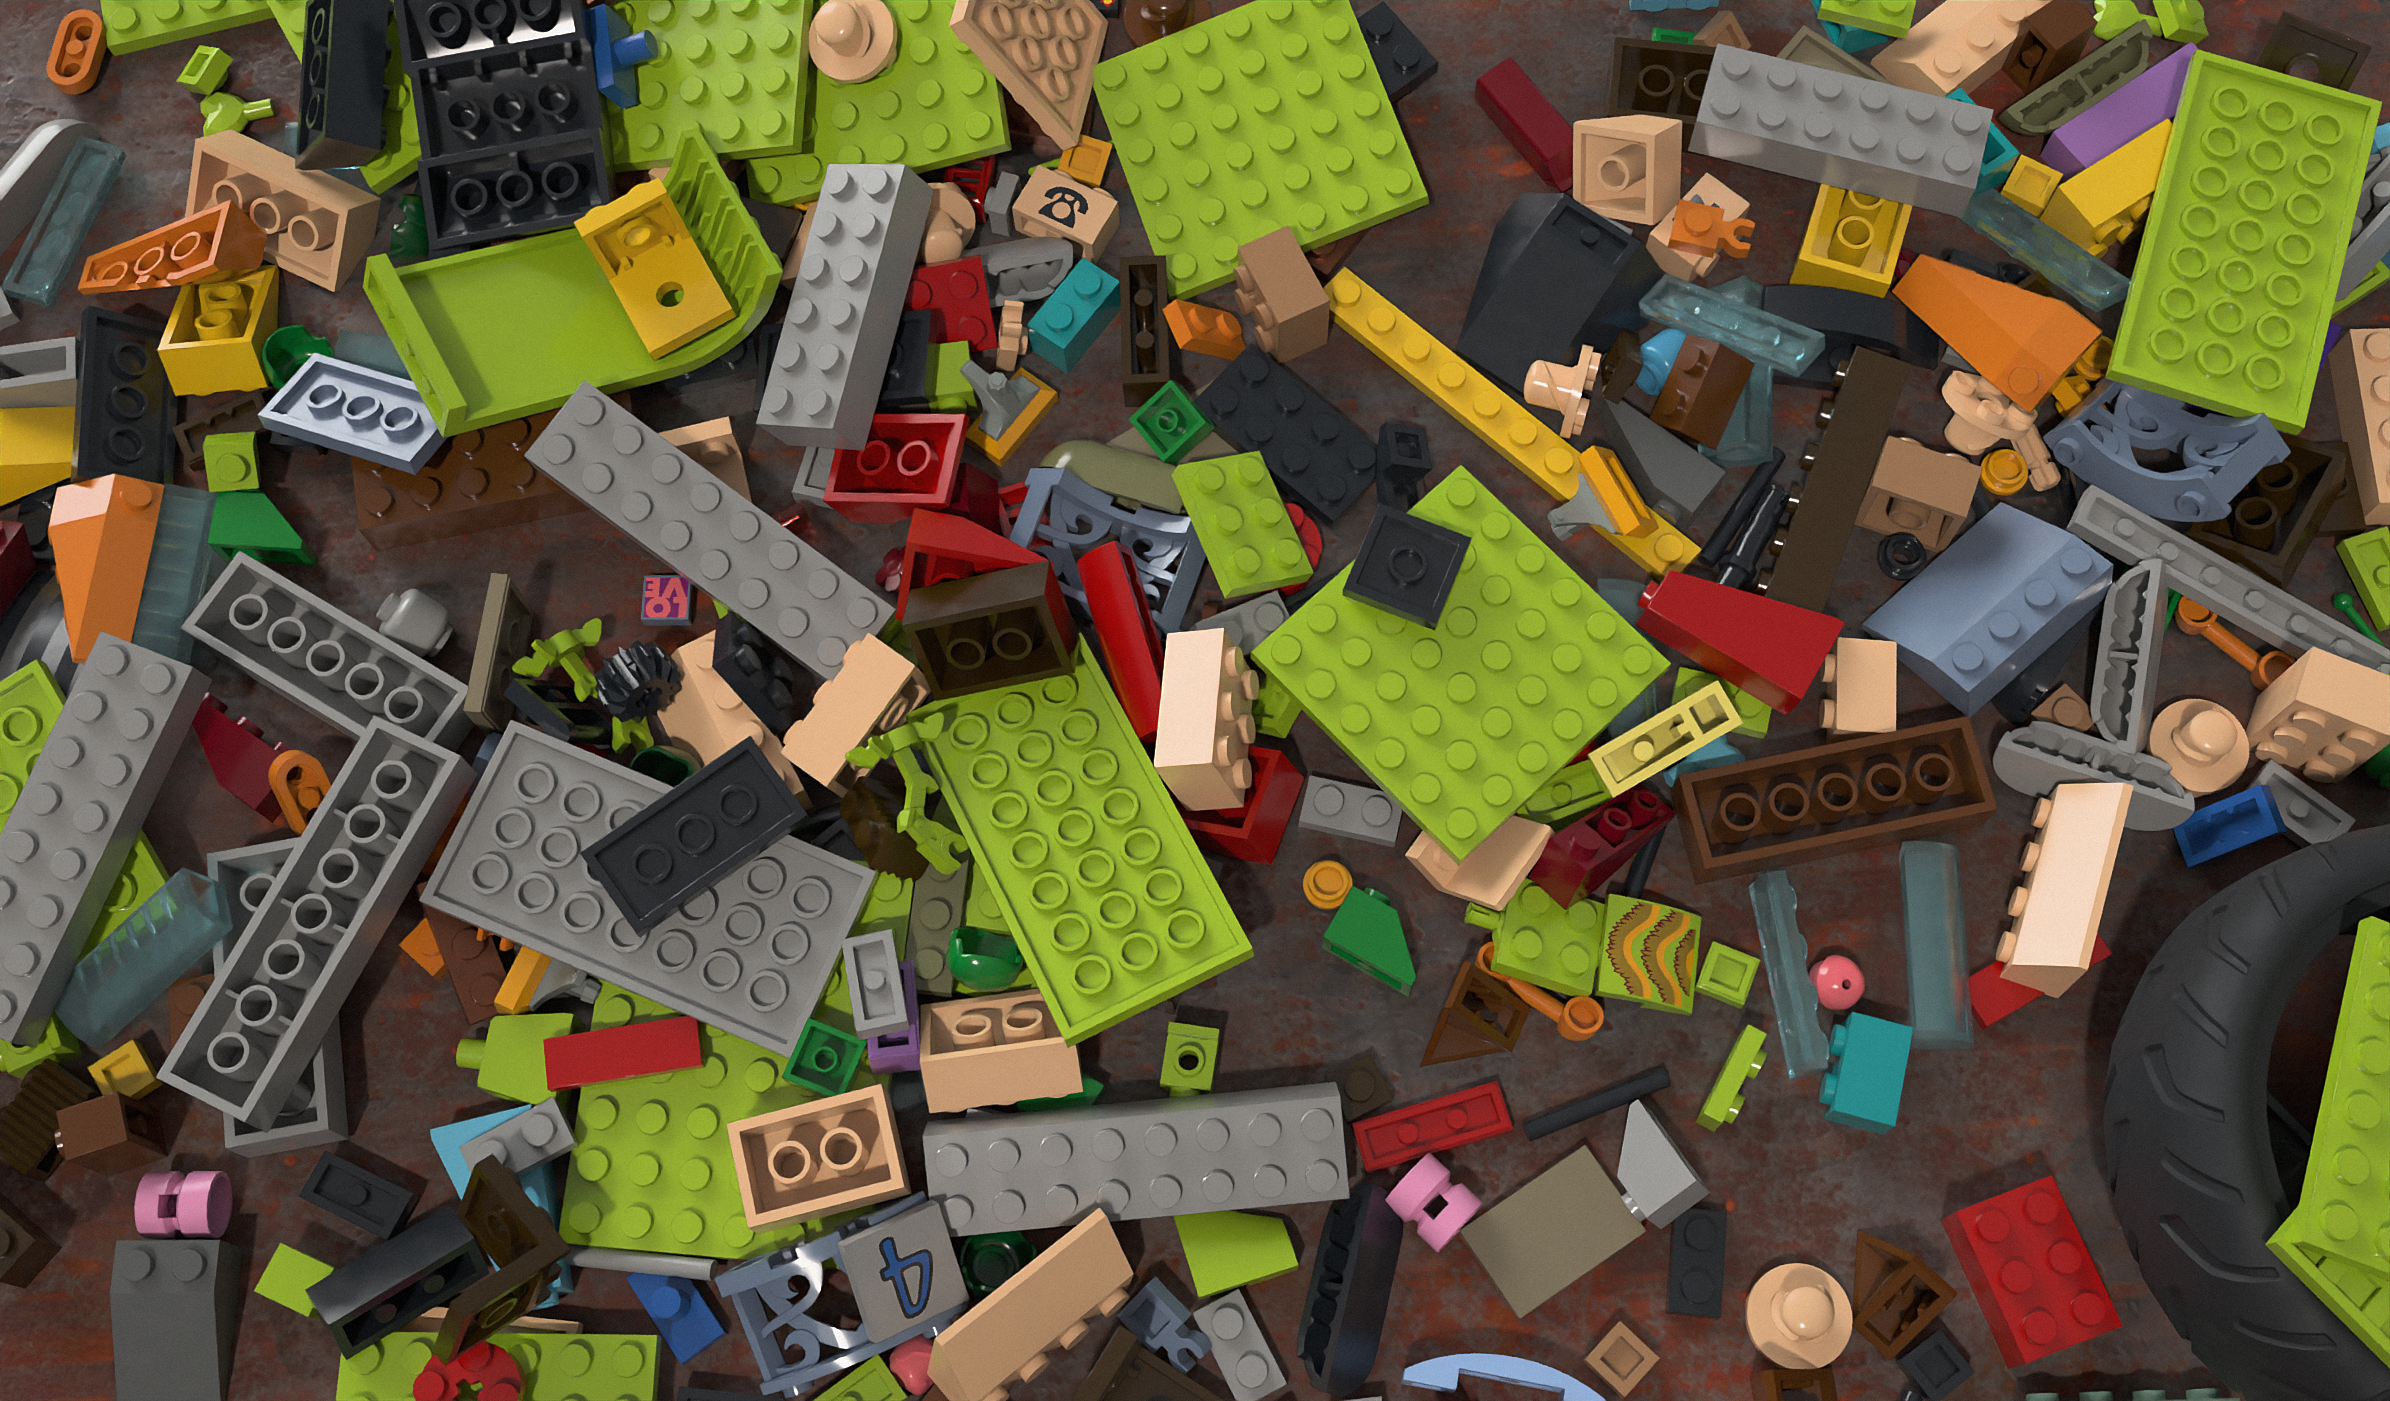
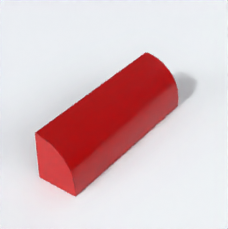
[1076,540,1165,746]

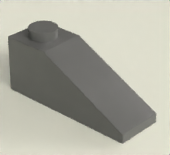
[1598,398,1726,532]

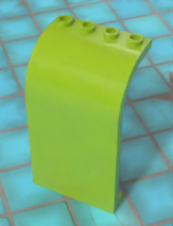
[363,128,783,438]

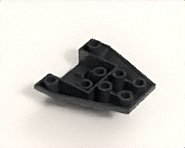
[1455,192,1674,399]

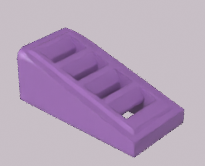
[867,960,921,1075]

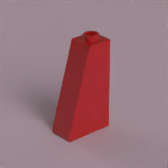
[1635,570,1845,716]

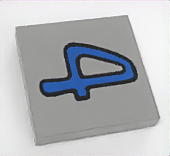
[837,1199,969,1344]

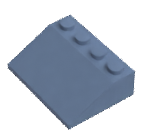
[1862,502,2113,718]

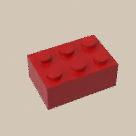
[1941,1175,2123,1369]

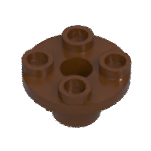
[1123,0,1211,48]

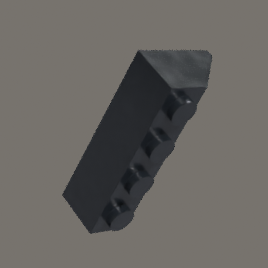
[295,0,394,171]

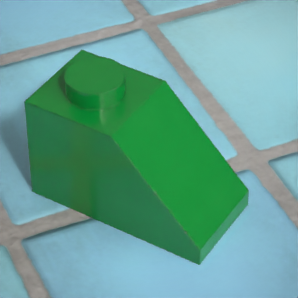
[207,489,318,566]
[1322,886,1416,997]

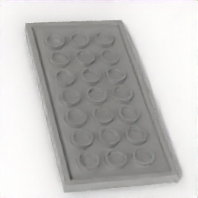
[419,720,878,1059]

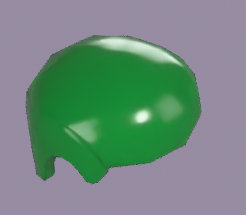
[261,325,338,391]
[946,927,1023,992]

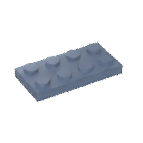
[258,353,448,475]

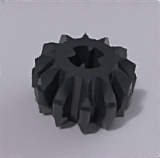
[594,640,681,723]

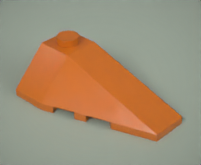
[78,200,268,295]
[1892,253,2103,413]
[47,474,164,664]

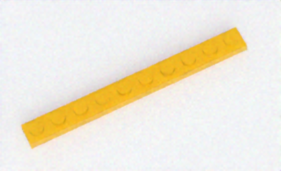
[1323,266,1702,582]

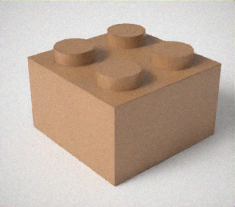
[1233,226,1330,365]
[1854,436,1983,554]

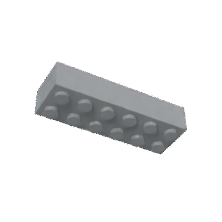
[1688,43,1994,217]
[756,164,934,450]
[181,551,475,753]
[207,837,349,1158]

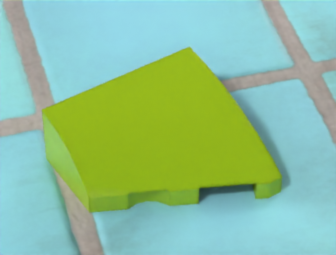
[1173,1210,1299,1299]

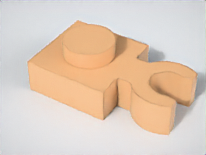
[996,300,1028,371]

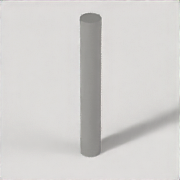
[565,1245,718,1281]

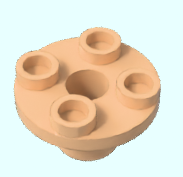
[809,0,897,84]
[916,182,976,264]
[1524,345,1602,439]
[1942,371,2038,455]
[2144,699,2249,798]
[1745,1263,1853,1369]

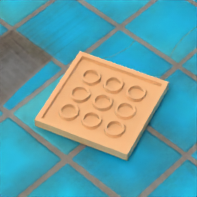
[949,0,1109,151]

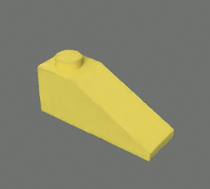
[1587,680,1743,798]

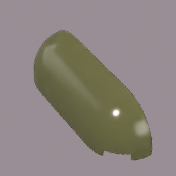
[1998,19,2152,136]
[1038,439,1189,516]

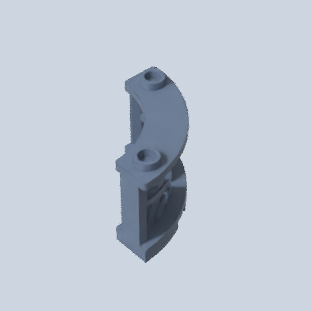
[2043,376,2291,522]
[1009,468,1206,640]
[715,1191,968,1398]

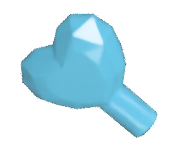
[1663,734,1745,788]

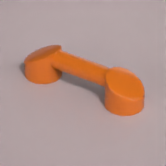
[2174,595,2296,691]
[1475,941,1604,1041]

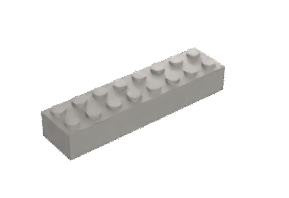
[524,380,896,682]
[0,631,212,1048]
[156,715,477,1133]
[923,1082,1349,1237]

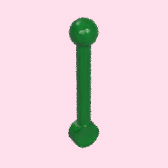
[2333,592,2386,648]

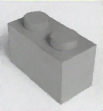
[0,336,80,409]

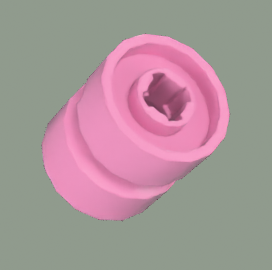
[1385,1152,1483,1253]
[134,1171,233,1239]

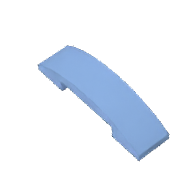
[1401,1353,1606,1401]

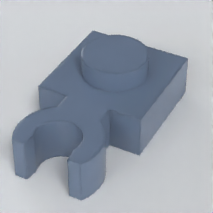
[1117,1276,1212,1375]

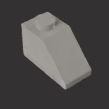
[1617,1099,1711,1229]

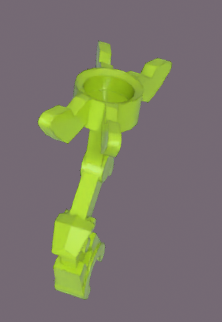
[512,618,654,755]
[845,712,969,875]

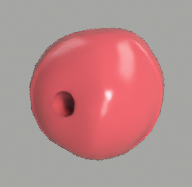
[1807,955,1865,1010]
[890,1333,934,1395]

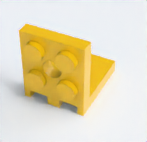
[574,177,736,361]

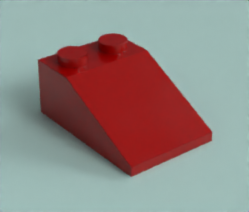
[823,414,970,524]
[895,508,1054,621]
[1148,742,1304,865]

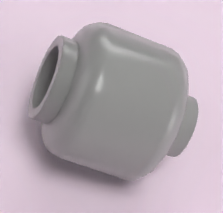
[376,589,453,658]

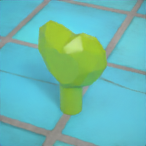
[2093,0,2163,41]
[200,92,276,137]

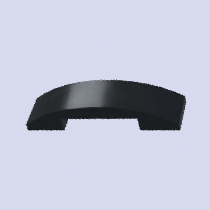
[1759,285,1940,370]
[1376,422,1432,513]

